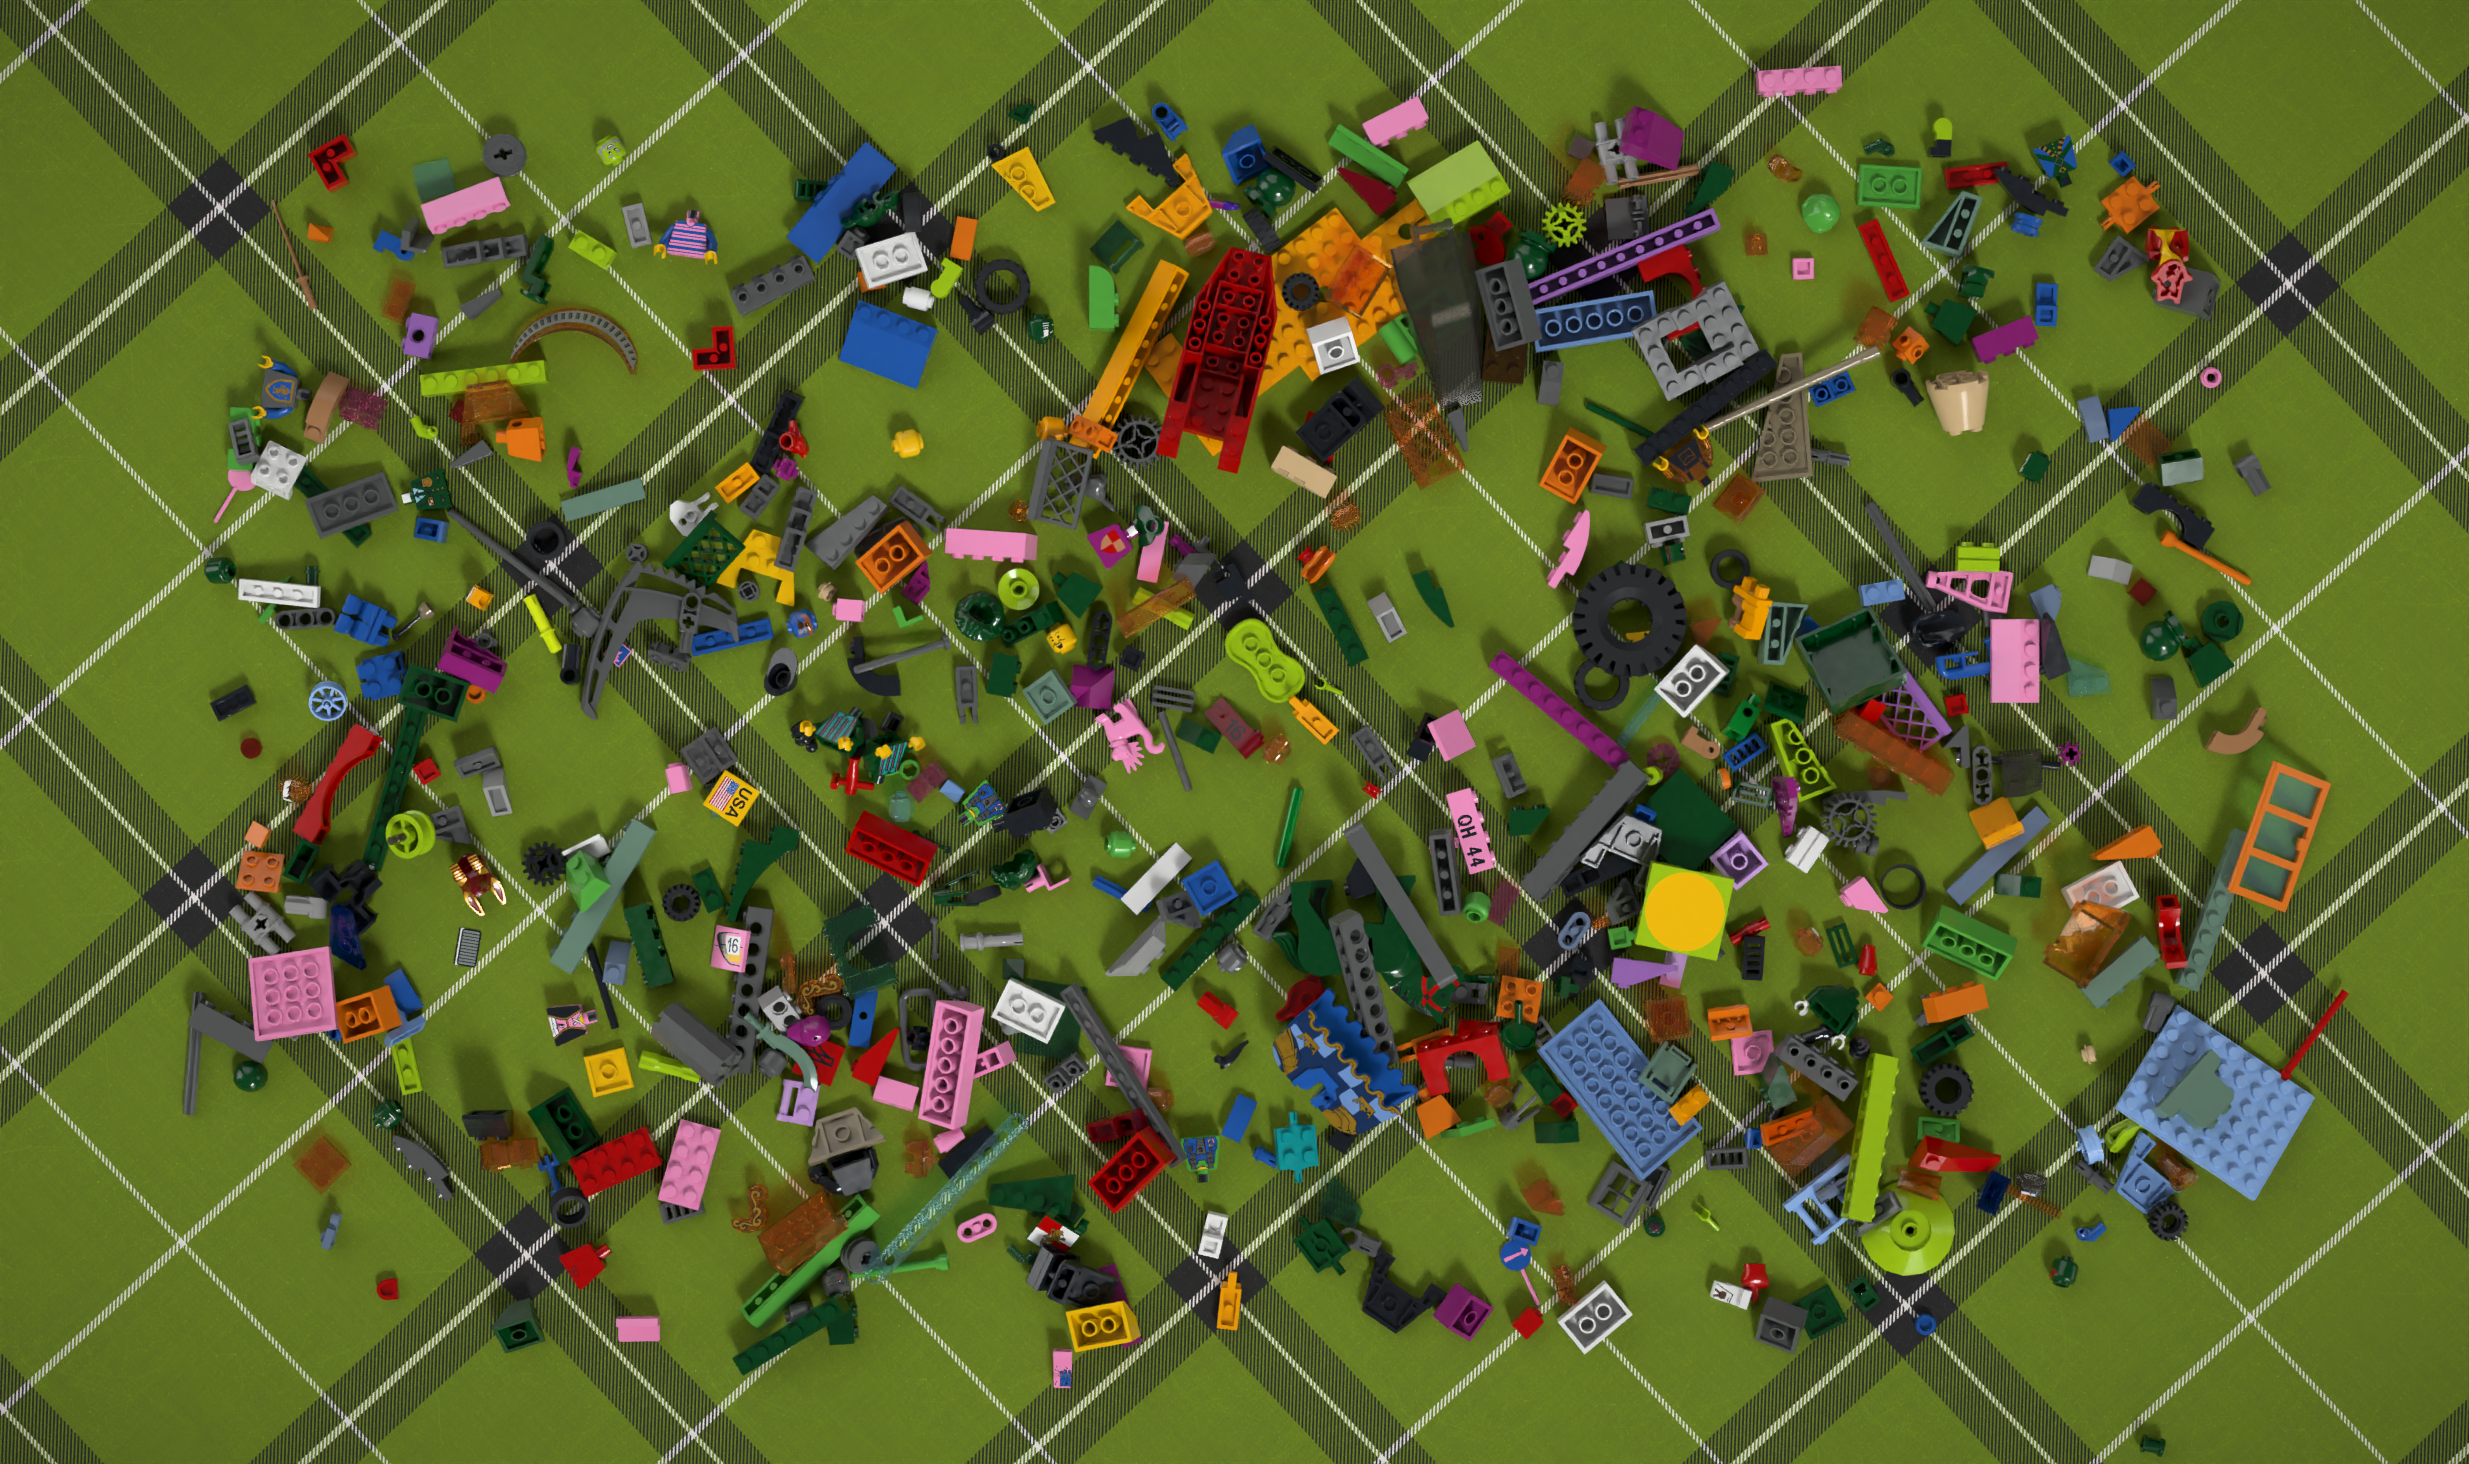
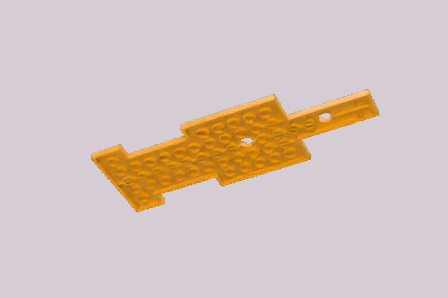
[1144,199,1437,457]

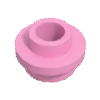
[2200,367,2222,388]

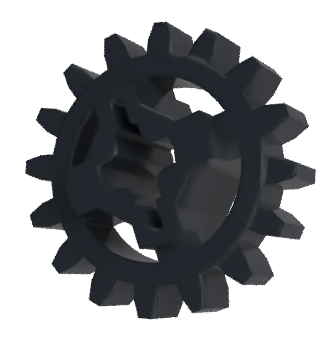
[522,841,566,887]

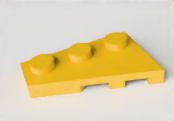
[991,147,1056,212]

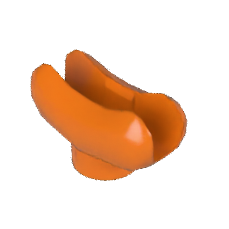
[1301,546,1336,583]

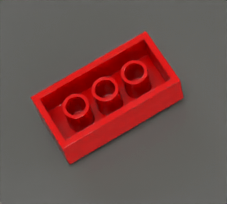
[569,1125,665,1198]
[1087,1126,1176,1214]

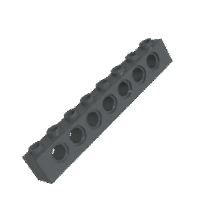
[726,906,775,1075]
[1328,909,1399,1067]

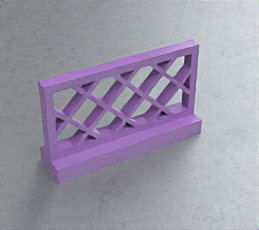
[1880,662,1952,759]

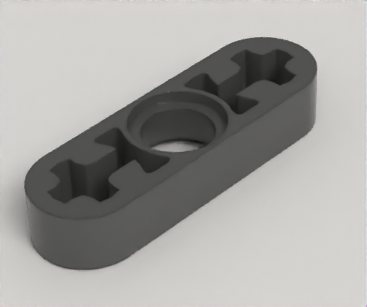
[1971,744,1992,805]

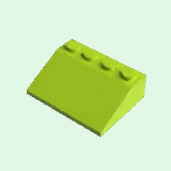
[1406,140,1511,236]

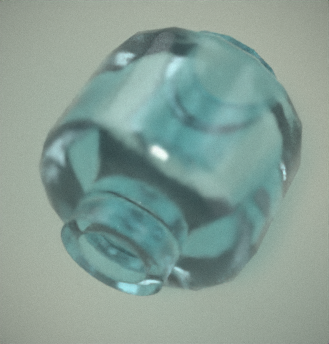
[888,790,915,822]

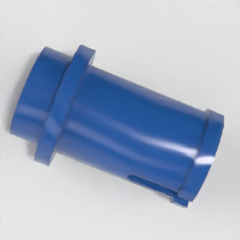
[1252,1146,1277,1168]

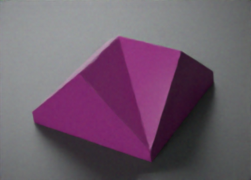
[1070,665,1115,710]

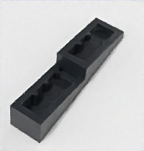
[750,389,805,475]

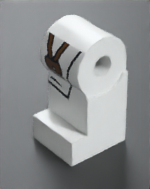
[1709,1280,1752,1310]

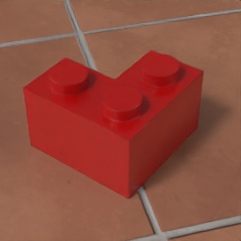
[308,134,358,193]
[692,326,738,372]

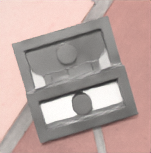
[679,726,739,785]

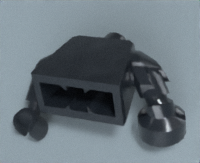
[807,1146,879,1198]

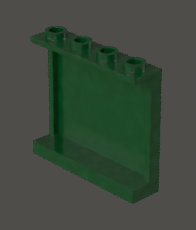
[1643,768,1738,871]

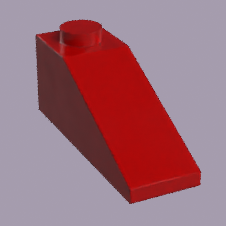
[850,1027,900,1087]

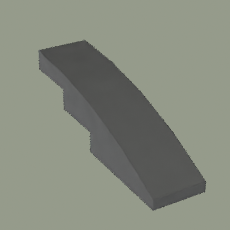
[441,234,530,269]
[773,486,818,573]
[1820,790,1909,810]

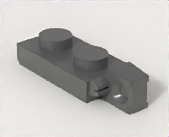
[1253,886,1292,944]

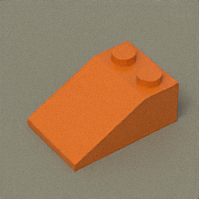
[1539,427,1607,505]
[855,521,933,594]
[2089,825,2163,860]

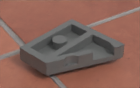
[2093,235,2149,282]
[428,805,473,844]
[1156,890,1202,929]

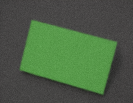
[892,606,926,629]

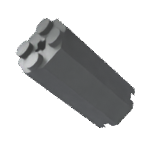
[650,1002,742,1088]

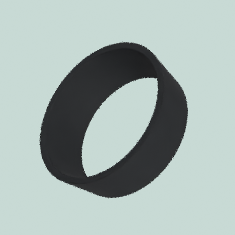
[1880,864,1926,910]

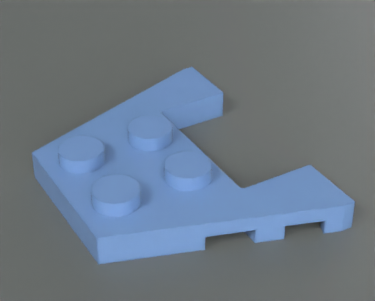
[2114,1130,2199,1215]

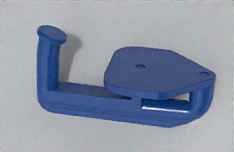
[1935,636,1990,680]

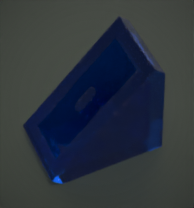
[1975,1170,2011,1216]

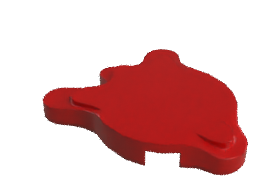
[1275,974,1326,1022]

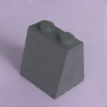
[2152,267,2221,322]

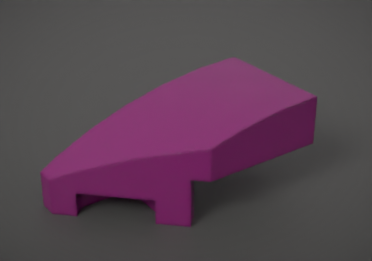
[567,447,583,489]
[901,561,931,606]

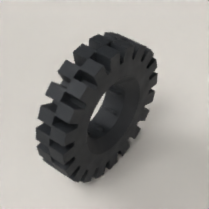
[1573,563,1687,678]

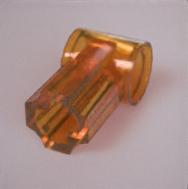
[2156,1152,2198,1191]

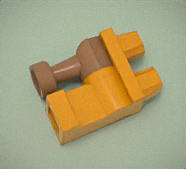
[1727,577,1773,640]

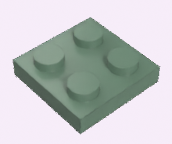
[1022,668,1078,725]

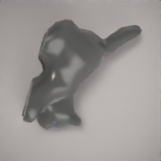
[1063,472,1116,512]

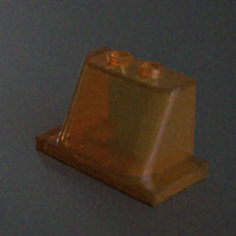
[1764,1094,1855,1179]

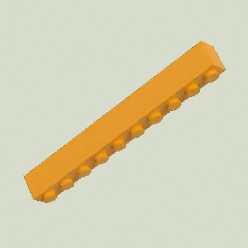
[1069,259,1190,459]

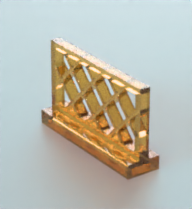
[1383,393,1466,490]

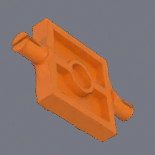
[2099,176,2160,235]

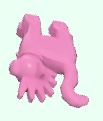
[1095,698,1165,774]

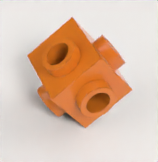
[1892,327,1930,365]

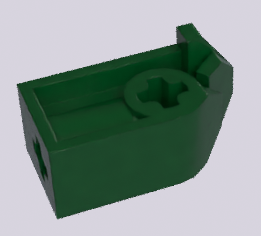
[1957,265,1995,301]

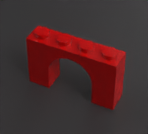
[1637,244,1706,342]
[1416,1025,1511,1097]

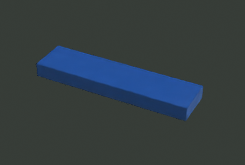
[692,618,774,657]

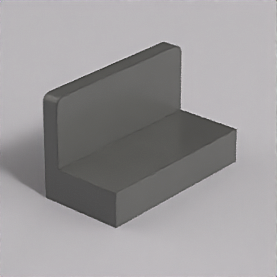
[401,216,435,254]
[454,746,501,779]

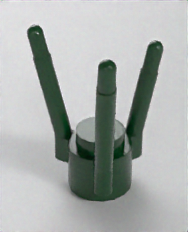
[933,870,979,907]

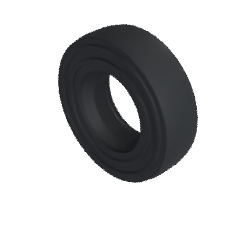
[964,885,1002,906]
[815,993,853,1031]

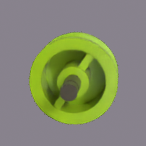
[386,810,436,859]

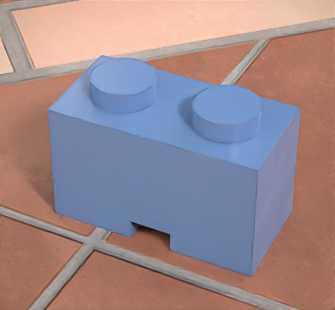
[1858,579,1905,607]

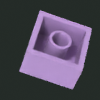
[1709,829,1769,890]

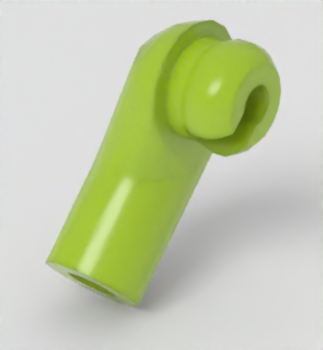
[410,415,438,439]

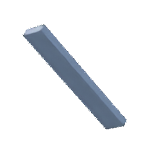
[1945,806,2051,906]

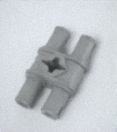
[1594,118,1639,185]
[229,890,296,956]

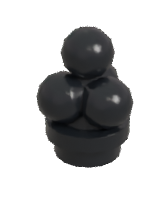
[789,720,818,753]

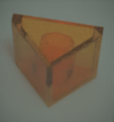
[1712,473,1766,525]

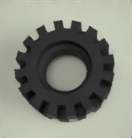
[1282,272,1320,311]
[662,884,701,922]
[2147,1201,2189,1241]

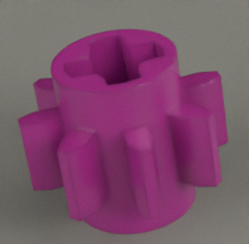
[773,456,799,482]
[2056,741,2083,767]

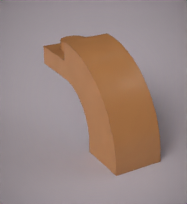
[303,371,349,444]
[2204,707,2267,754]

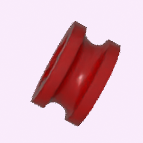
[1297,545,1316,566]
[1361,781,1382,800]

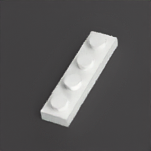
[238,578,321,608]

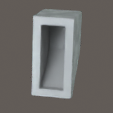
[1367,592,1407,643]
[483,767,513,817]

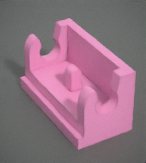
[873,1076,919,1112]

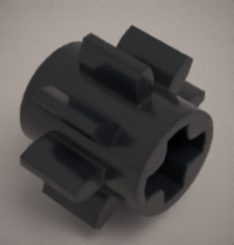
[906,1026,931,1051]

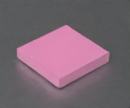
[1427,709,1476,762]
[1730,1030,1774,1075]
[1105,1044,1152,1091]

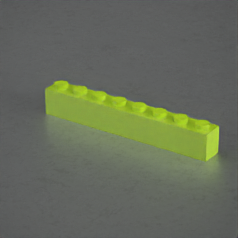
[1841,1053,1899,1222]

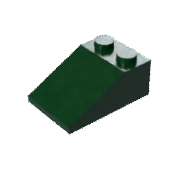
[396,663,470,722]

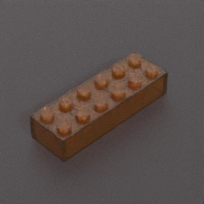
[1834,708,1955,797]

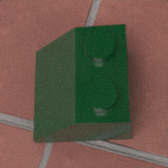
[1758,1052,1798,1110]

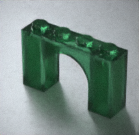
[822,904,900,1000]

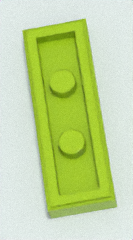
[391,1036,424,1095]

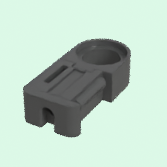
[1340,1226,1382,1257]

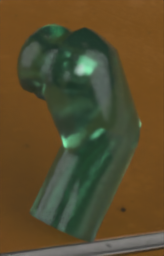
[1863,139,1895,157]

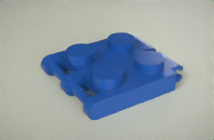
[356,650,407,701]

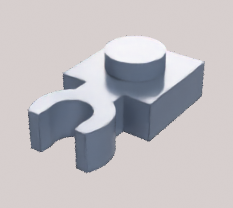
[320,1213,343,1250]

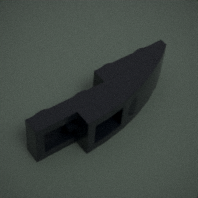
[1991,166,2069,217]
[1560,854,1641,898]

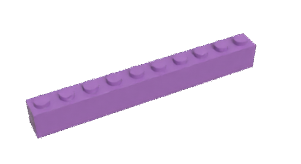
[1528,208,1721,307]

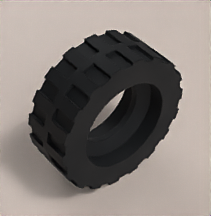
[1242,207,1282,253]

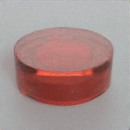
[240,738,263,759]

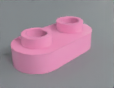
[957,1213,997,1243]

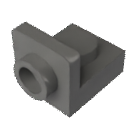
[836,225,870,261]

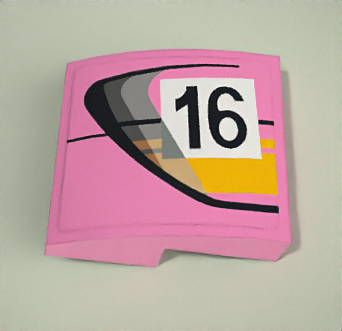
[710,925,751,972]

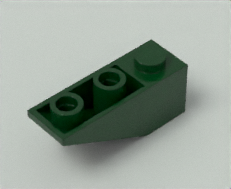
[1684,161,1735,219]
[999,600,1066,648]

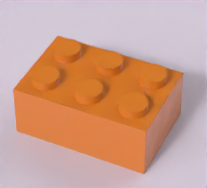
[336,985,403,1044]

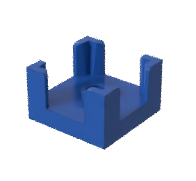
[1181,860,1238,917]

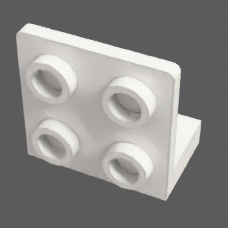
[250,441,307,500]

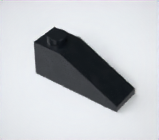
[2039,612,2071,681]

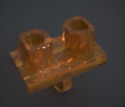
[905,1139,939,1178]

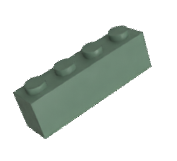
[2078,935,2161,1008]

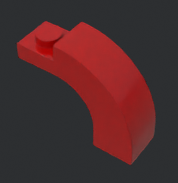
[2155,894,2187,969]

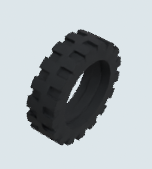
[975,259,1030,315]
[1574,659,1630,711]

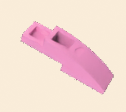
[1546,510,1590,589]

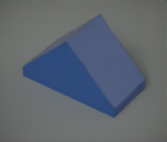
[2105,406,2141,442]
[414,517,450,543]
[1505,1216,1542,1246]

